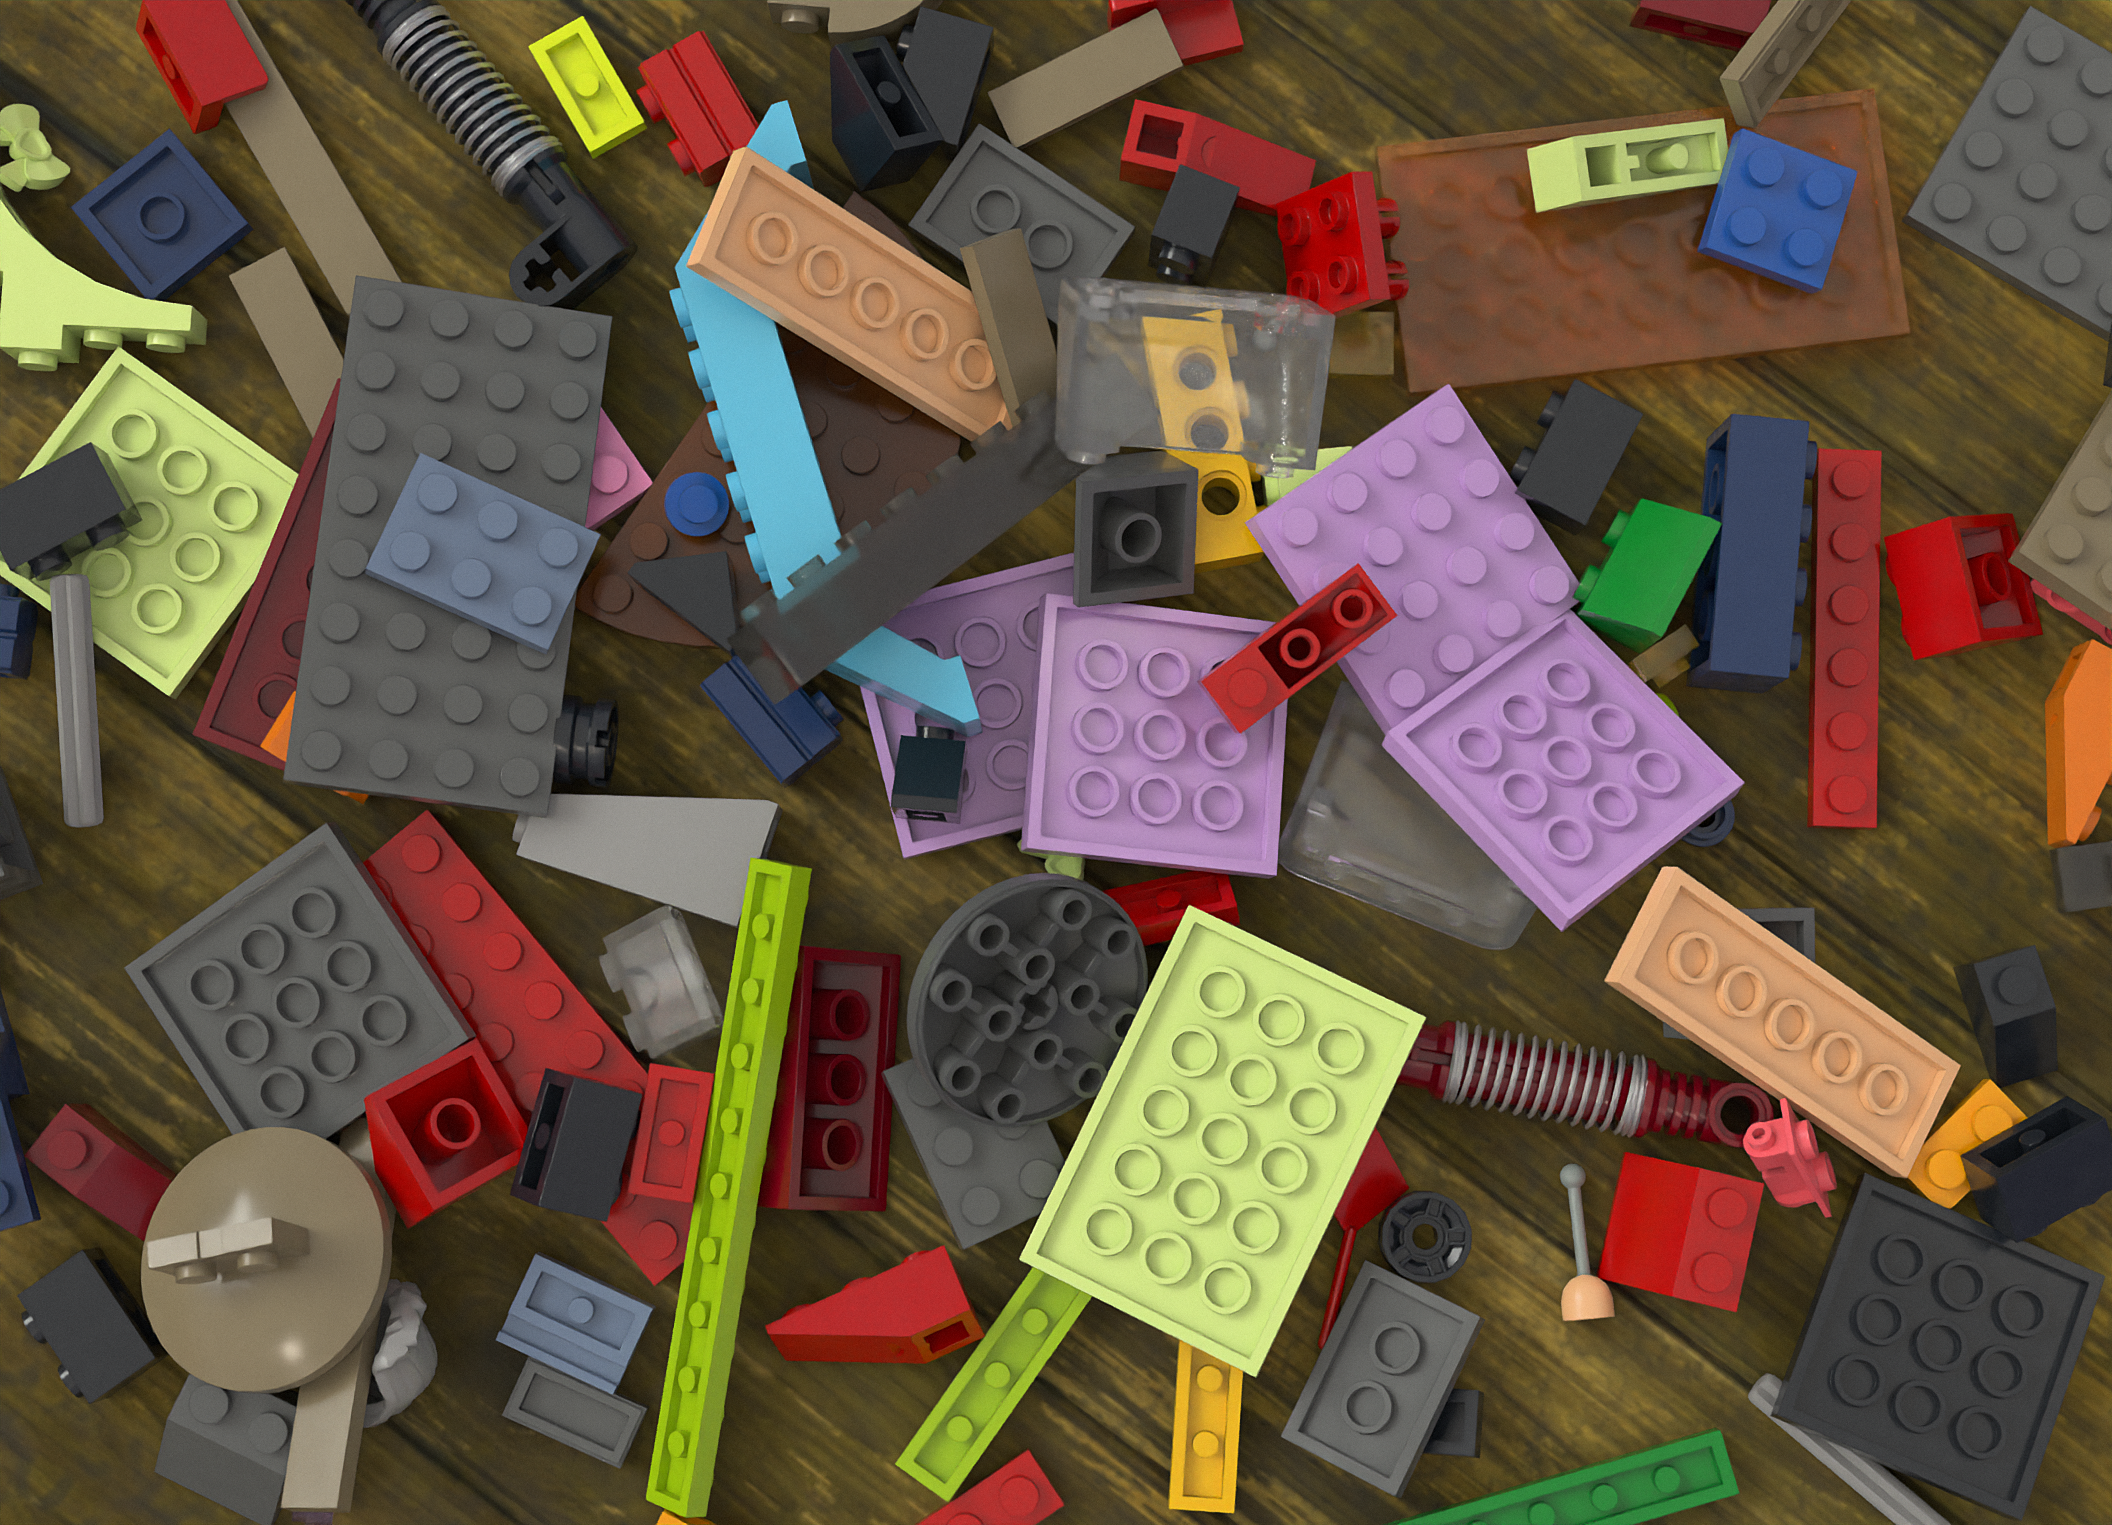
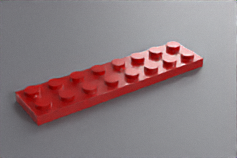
[363,809,694,1286]

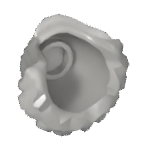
[363,1279,437,1428]

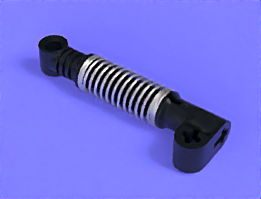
[345,0,638,310]

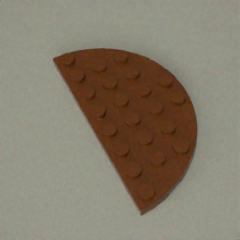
[575,191,962,649]

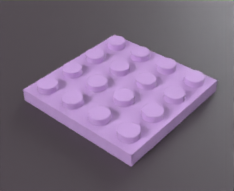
[1245,384,1580,736]
[860,553,1074,860]
[1021,593,1288,879]
[1382,609,1745,932]

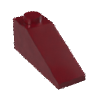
[24,1104,177,1242]

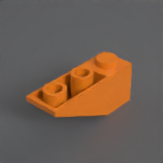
[2045,639,2112,849]

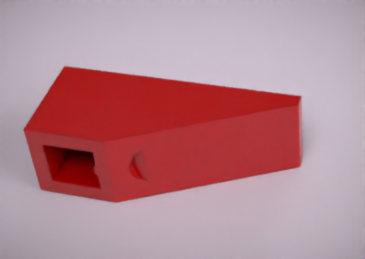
[1119,99,1316,217]
[1197,563,1398,734]
[765,1245,985,1364]

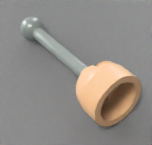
[1560,1164,1615,1321]

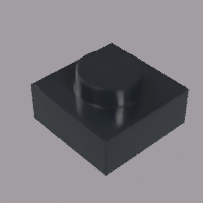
[1422,1389,1484,1459]

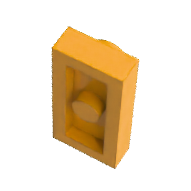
[1903,1079,2028,1209]

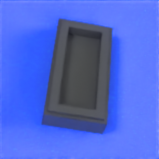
[502,1356,649,1469]

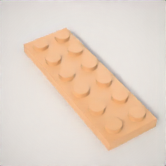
[686,147,1012,452]
[1604,867,1961,1178]

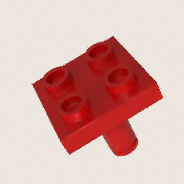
[1276,171,1409,327]

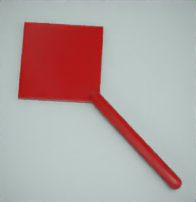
[1318,1126,1409,1350]

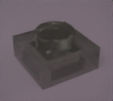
[2049,841,2112,913]

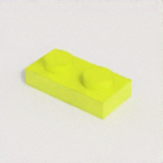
[528,16,647,159]

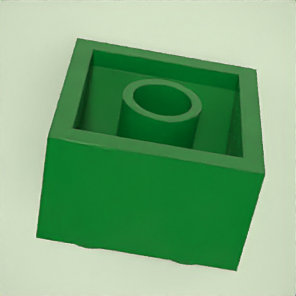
[1572,498,1722,654]

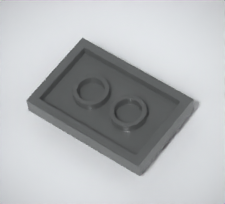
[908,123,1135,335]
[881,1058,1065,1250]
[1281,1260,1486,1498]

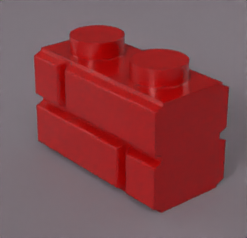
[636,30,759,187]

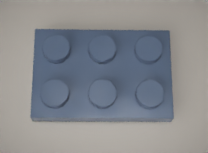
[365,453,601,654]

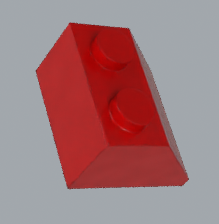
[1883,513,2043,660]
[364,1038,528,1229]
[1596,1152,1764,1312]

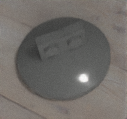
[907,873,1148,1127]

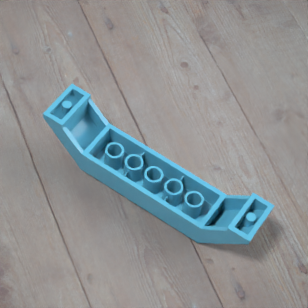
[669,100,983,737]

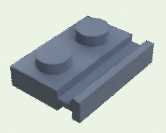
[496,1252,656,1395]

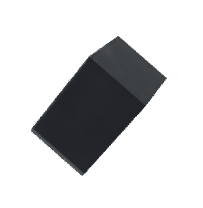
[628,551,743,657]

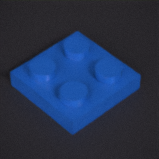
[1697,128,1858,294]

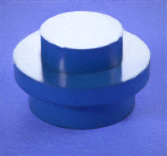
[664,472,729,536]

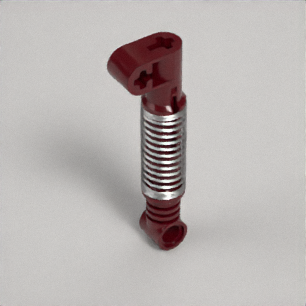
[1396,1020,1773,1147]

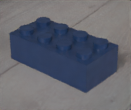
[1686,414,1817,694]

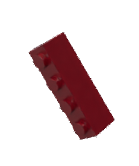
[757,946,901,1212]

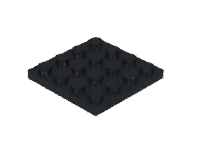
[1770,1173,2105,1521]

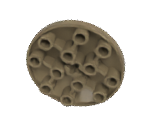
[141,1127,392,1394]

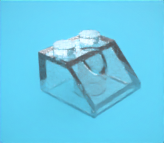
[599,905,724,1059]

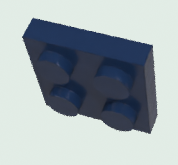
[71,129,254,302]

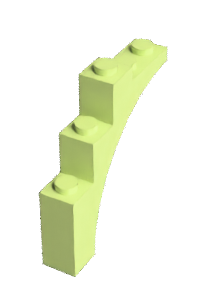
[0,183,208,371]

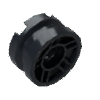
[553,694,619,788]
[1377,1191,1472,1283]

